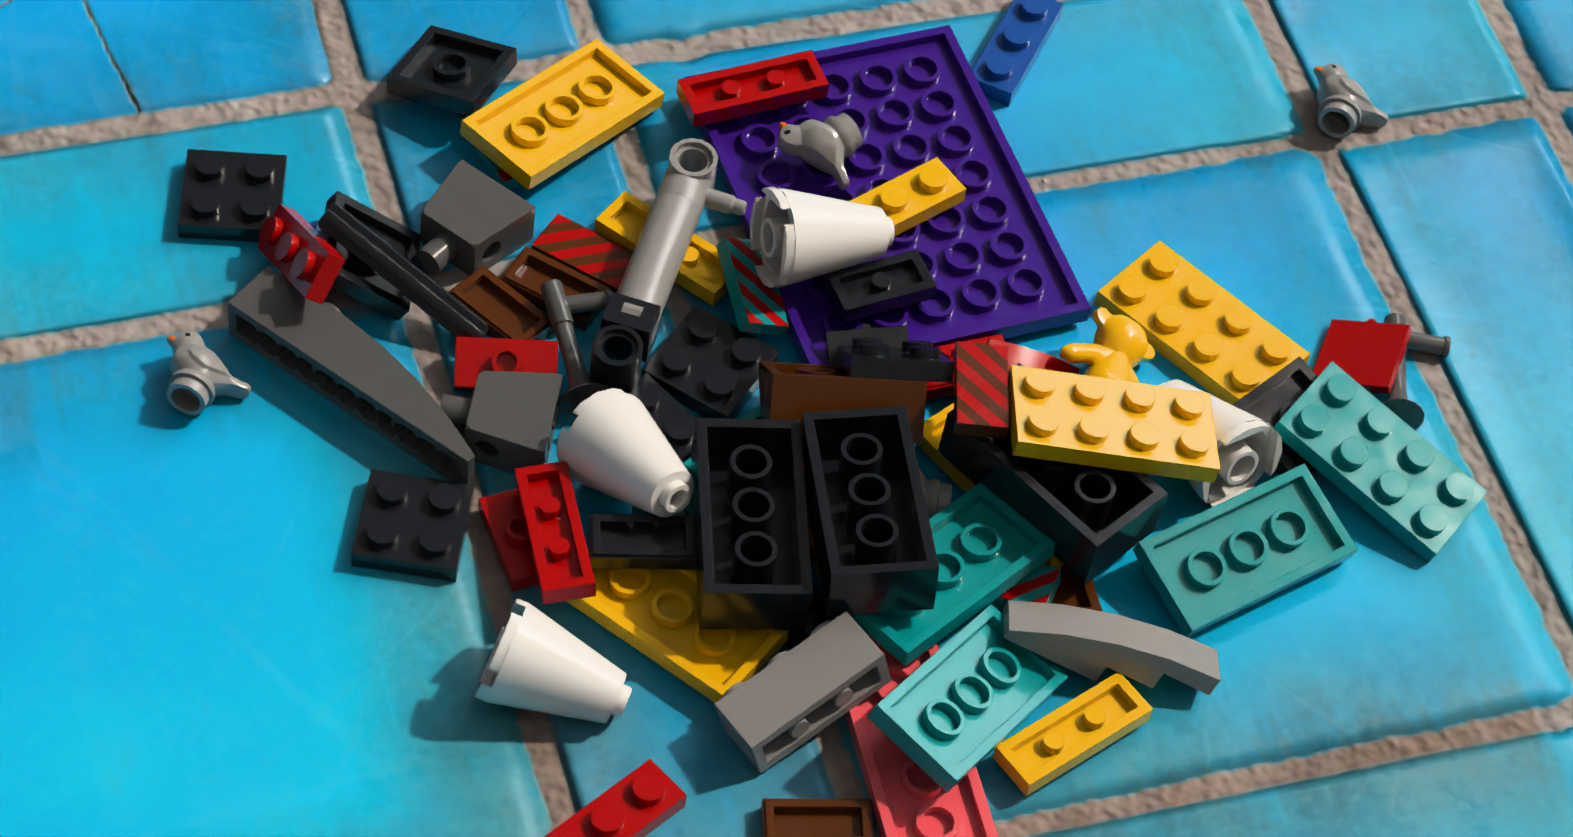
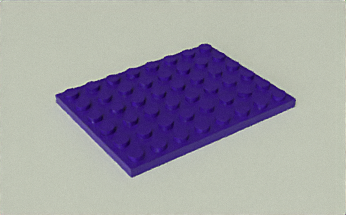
[684,25,1091,365]

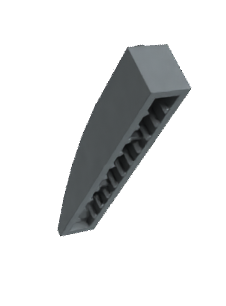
[228,266,475,485]

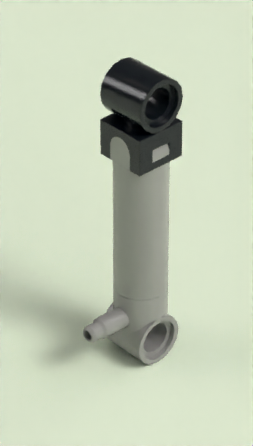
[589,138,747,393]

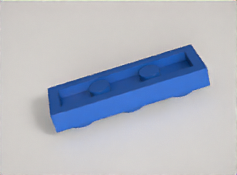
[972,0,1063,106]

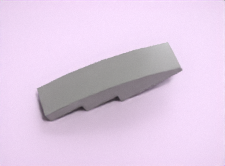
[1003,600,1221,695]

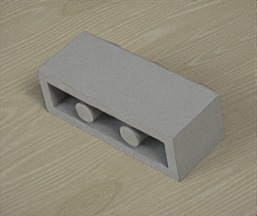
[714,611,891,774]

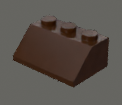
[758,361,927,443]

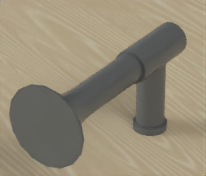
[540,280,612,415]
[1382,313,1451,430]

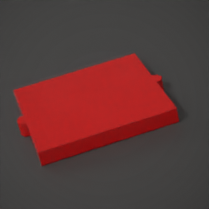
[1313,319,1412,394]

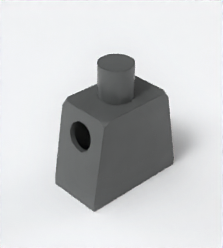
[417,160,535,275]
[440,371,563,474]

